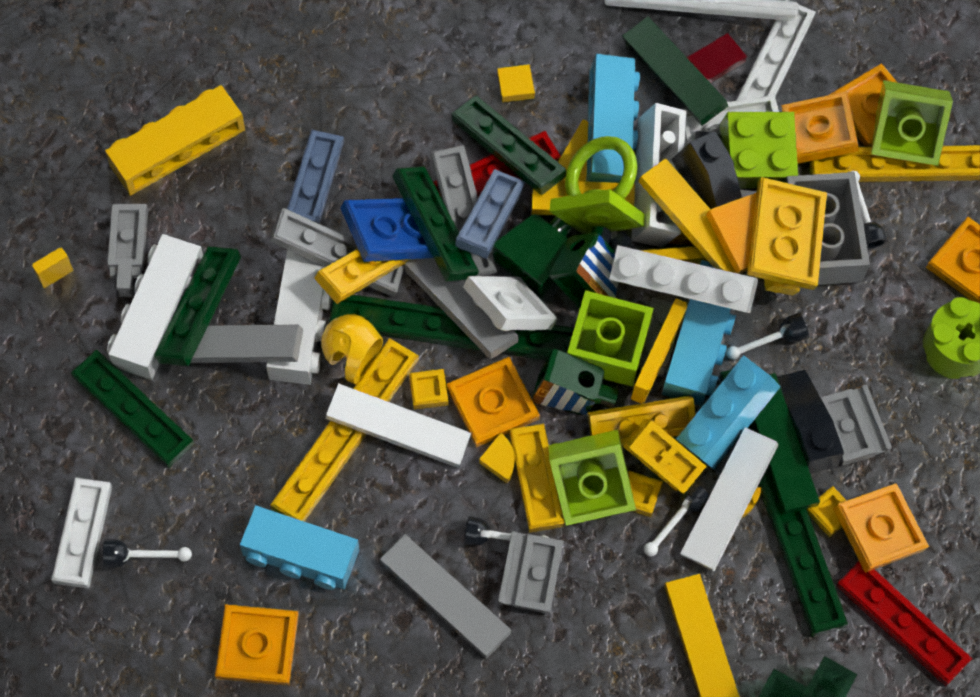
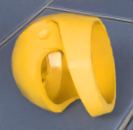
[321,314,383,384]

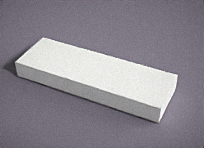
[51,478,112,589]

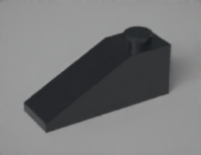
[671,131,742,209]
[777,370,844,474]

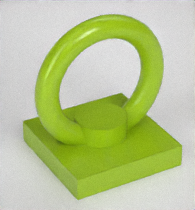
[550,136,645,234]

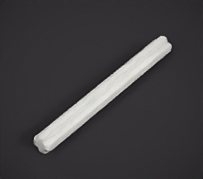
[604,0,799,21]

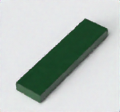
[622,16,728,126]
[451,95,566,195]
[392,167,479,282]
[154,246,242,367]
[71,349,195,468]
[753,373,820,515]

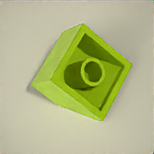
[871,80,953,166]
[548,430,636,526]

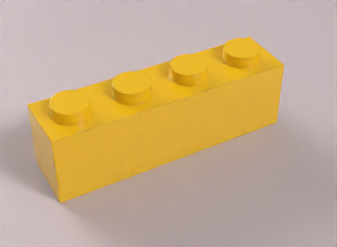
[105,85,245,196]

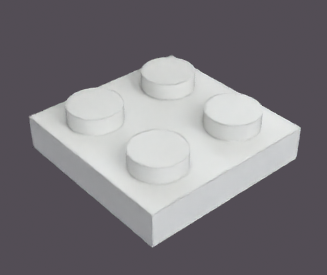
[463,276,558,331]

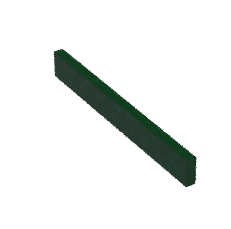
[329,295,574,360]
[719,369,848,637]

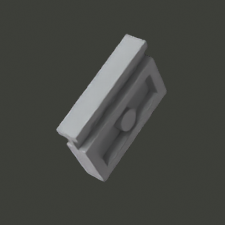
[821,384,892,466]
[498,531,564,614]

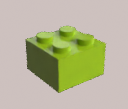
[719,112,798,189]
[567,290,654,387]

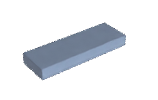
[287,130,344,224]
[455,169,525,259]

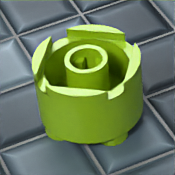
[923,297,980,379]

